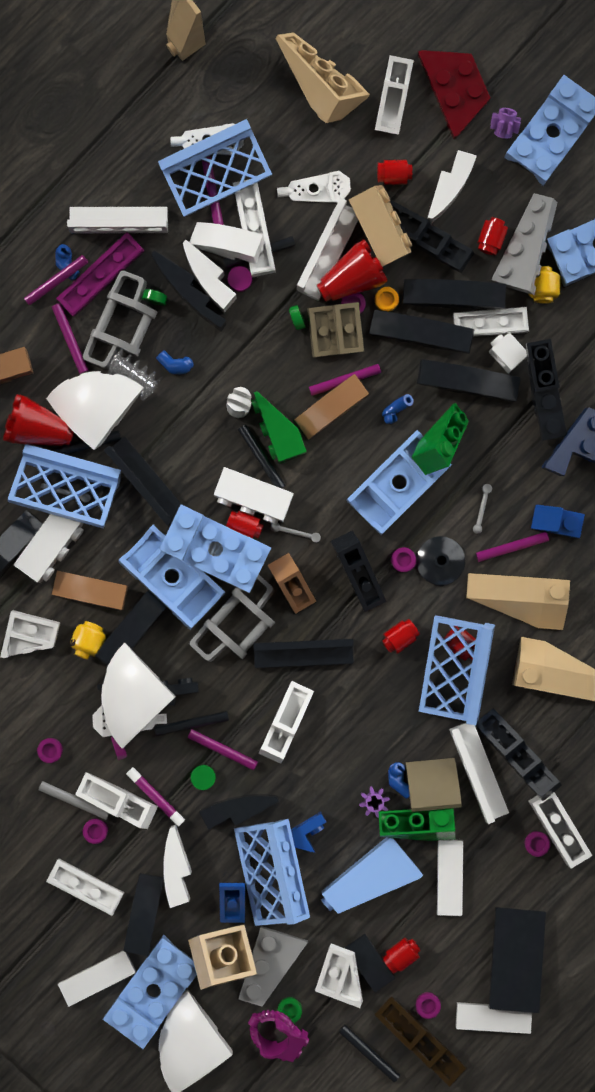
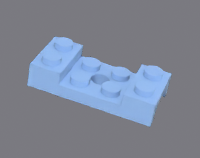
[504,75,595,186]
[545,219,595,287]
[346,430,452,535]
[159,505,271,593]
[119,525,225,630]
[103,935,197,1049]

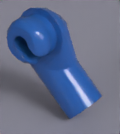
[56,244,80,281]
[156,350,193,374]
[382,394,414,424]
[388,762,409,799]

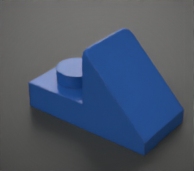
[531,505,585,539]
[291,811,326,853]
[219,883,245,923]

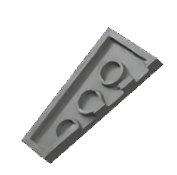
[491,193,558,295]

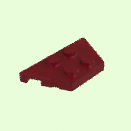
[418,50,490,139]

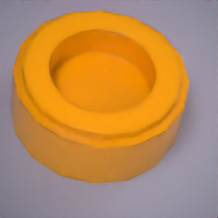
[374,287,399,312]

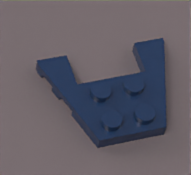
[542,407,595,476]

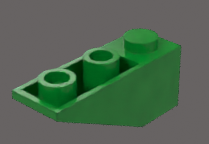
[251,391,307,464]
[412,403,469,475]
[379,808,455,841]

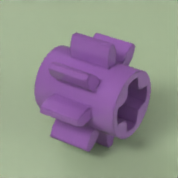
[490,108,521,139]
[359,786,390,818]

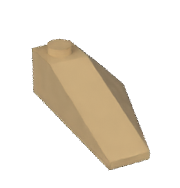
[166,0,206,61]
[276,32,370,123]
[466,573,570,630]
[512,637,595,701]

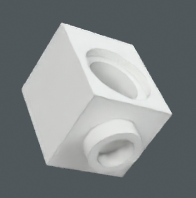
[489,332,527,374]

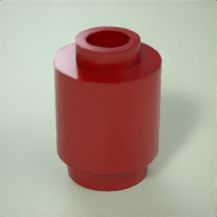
[377,160,412,185]
[477,217,508,256]
[226,510,264,539]
[382,619,420,654]
[444,626,476,661]
[382,938,421,974]

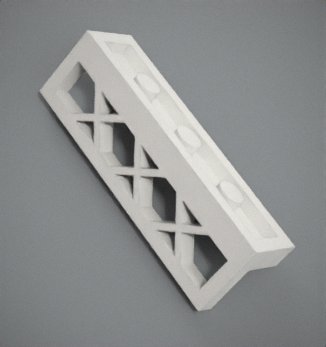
[297,197,358,301]
[67,207,168,233]
[449,723,509,824]

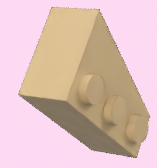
[349,185,412,267]

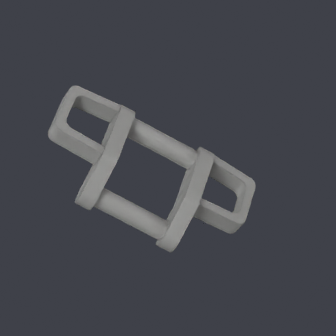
[83,271,158,369]
[190,574,275,662]

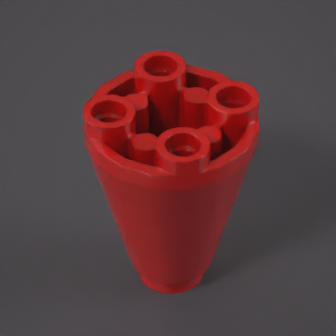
[316,239,388,302]
[3,394,73,446]

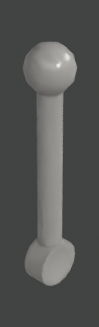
[40,483,91,503]
[473,484,492,534]
[271,523,321,543]

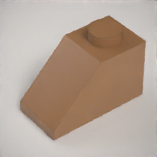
[268,553,316,614]

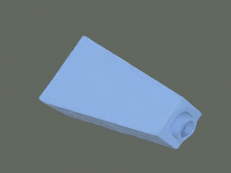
[321,837,423,914]

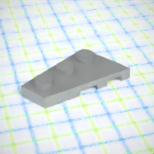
[239,926,308,1007]

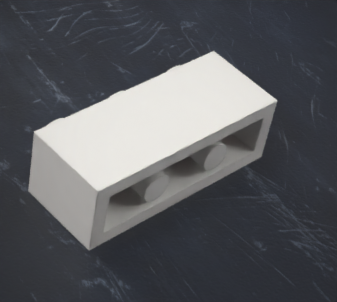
[214,467,294,525]
[14,506,84,583]
[529,792,592,868]

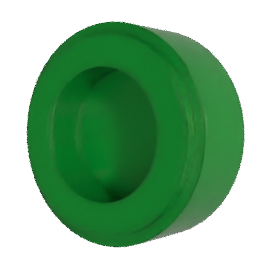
[141,289,167,306]
[289,305,306,330]
[191,765,216,790]
[277,997,302,1023]

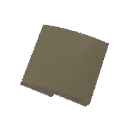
[307,302,364,357]
[406,758,462,812]

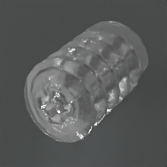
[108,349,163,401]

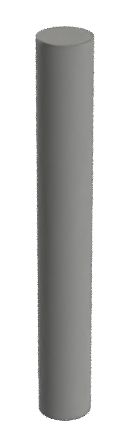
[39,781,109,820]

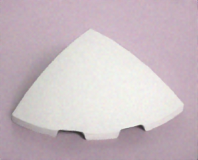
[46,371,144,450]
[101,643,176,749]
[158,989,233,1092]

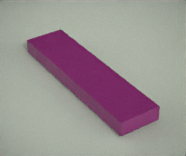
[56,232,144,317]

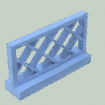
[158,119,272,217]
[8,444,121,529]
[419,615,495,726]
[234,819,310,926]

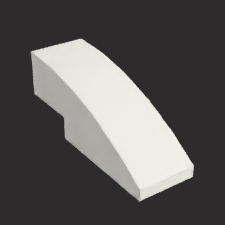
[375,55,414,134]
[427,150,476,224]
[189,222,265,264]
[183,240,237,313]
[259,681,314,764]
[75,772,158,829]
[164,824,192,908]

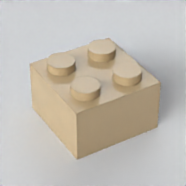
[188,925,257,990]

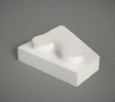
[0,610,60,658]
[315,944,363,1008]

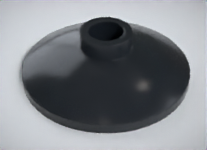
[416,536,465,585]

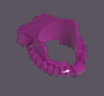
[248,1010,309,1062]

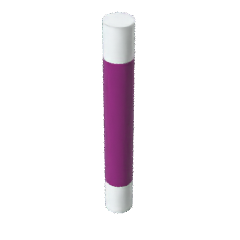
[126,767,185,826]

